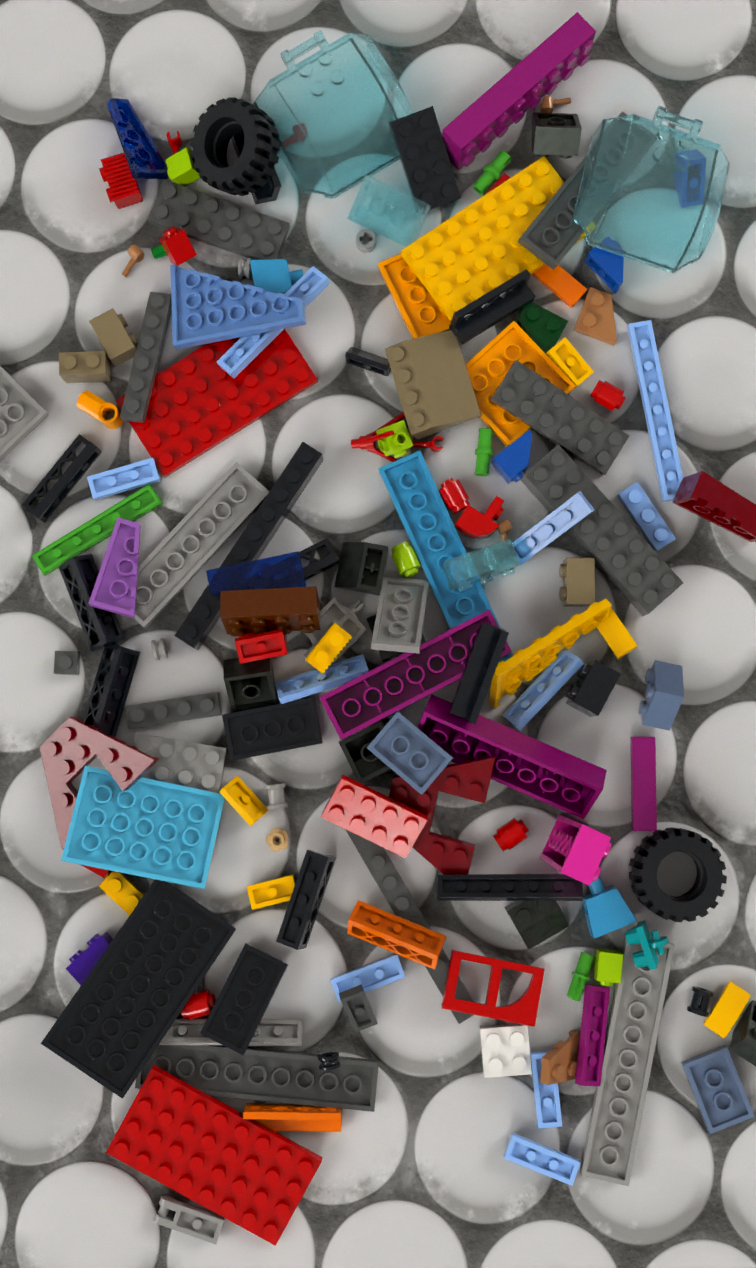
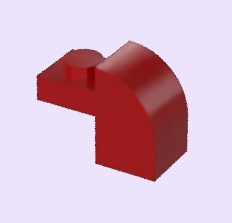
[455,496,504,539]

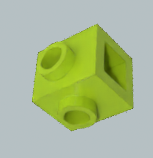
[376,420,413,458]

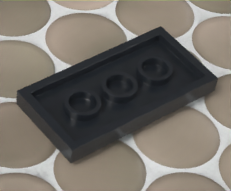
[389,106,461,214]
[222,697,323,761]
[200,943,288,1056]

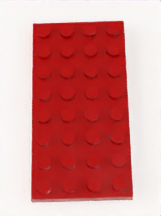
[115,329,318,478]
[106,1065,322,1246]

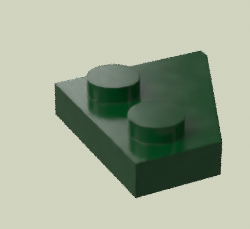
[517,302,568,357]

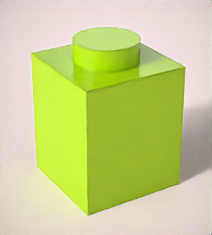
[165,147,200,187]
[593,948,623,986]

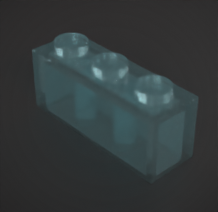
[441,538,521,592]

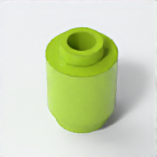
[391,542,421,578]

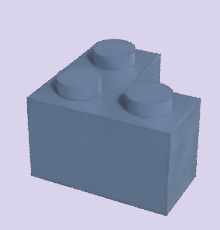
[638,660,684,731]

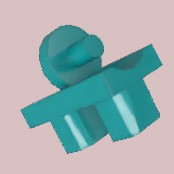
[625,920,669,970]

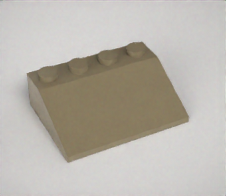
[385,330,482,439]

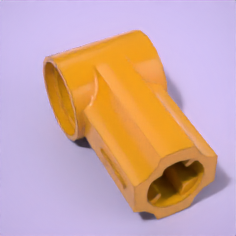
[76,390,123,429]

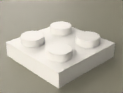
[479,1024,532,1078]

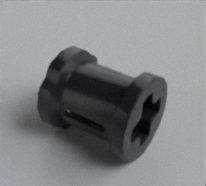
[687,986,714,1017]

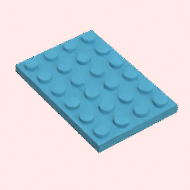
[61,766,225,889]

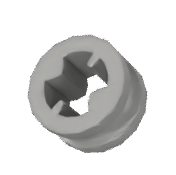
[356,229,376,253]
[238,258,252,279]
[151,638,168,661]

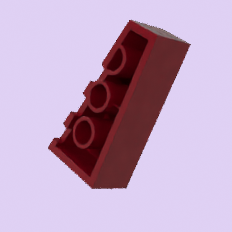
[672,471,756,542]

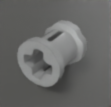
[265,783,288,809]

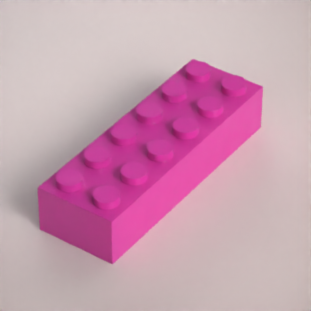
[540,815,612,886]

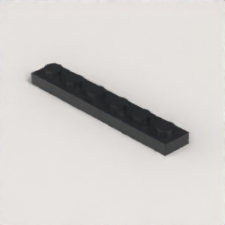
[437,874,583,901]

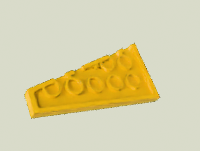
[489,598,612,710]

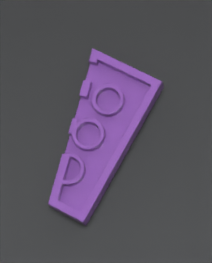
[88,517,141,619]

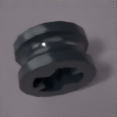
[318,1052,341,1071]

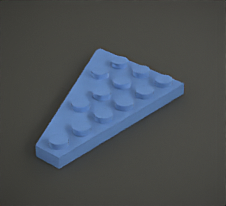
[170,265,306,350]

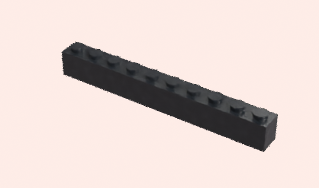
[174,442,323,650]

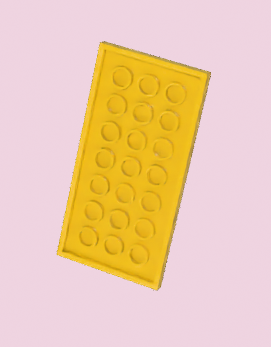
[400,156,598,321]

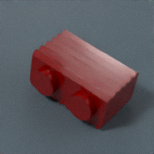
[99,151,143,209]

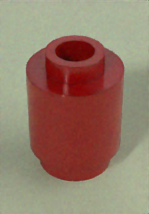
[590,380,626,411]
[439,478,471,514]
[493,818,529,852]
[181,990,217,1020]

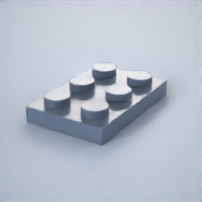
[367,711,453,795]
[681,1045,755,1134]

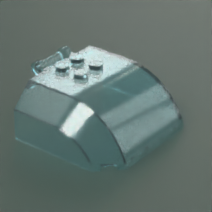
[253,30,413,199]
[573,106,730,273]

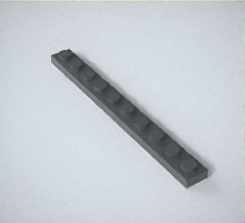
[345,829,474,1024]

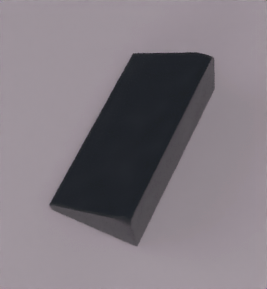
[345,347,391,376]

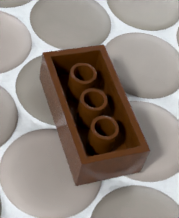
[220,586,321,637]

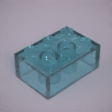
[347,174,431,247]

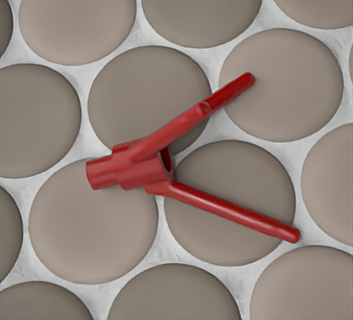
[351,413,405,462]

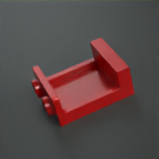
[235,629,287,664]

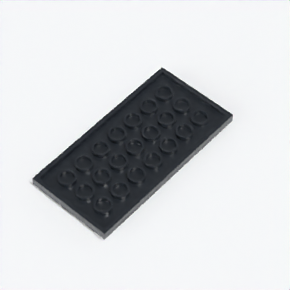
[41,880,236,1099]

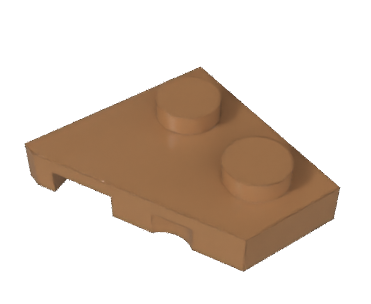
[573,287,617,346]
[540,1030,580,1085]

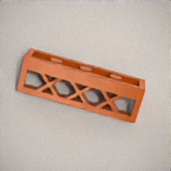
[347,900,446,970]
[243,1103,342,1132]

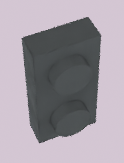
[339,984,378,1033]

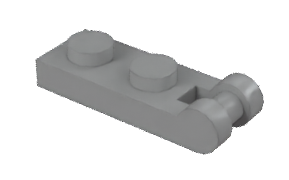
[153,1194,225,1244]

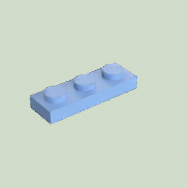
[87,457,161,500]
[617,482,676,552]
[330,954,406,1003]
[530,1050,562,1129]
[503,1133,581,1186]

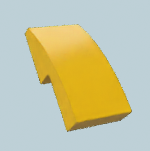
[596,608,638,659]
[703,981,751,1039]

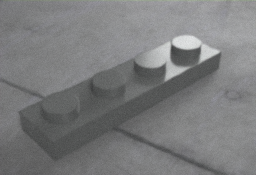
[125,692,222,729]

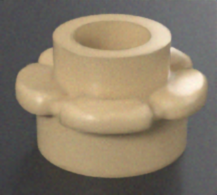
[266,828,289,852]

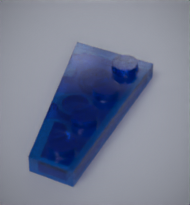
[107,98,169,179]
[206,551,307,594]

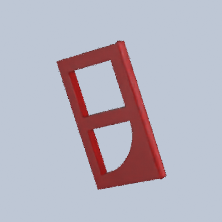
[441,950,545,1027]

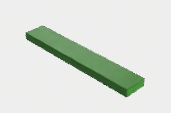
[32,484,163,576]

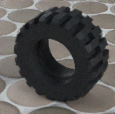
[191,97,280,196]
[629,827,727,922]

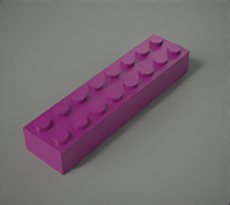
[442,12,596,171]
[319,609,512,740]
[417,694,607,819]

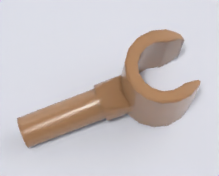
[540,96,571,113]
[122,244,144,277]
[497,519,513,553]

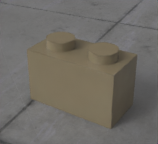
[89,308,138,367]
[59,351,112,383]
[559,558,595,607]

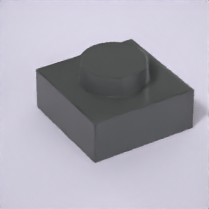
[54,651,80,675]

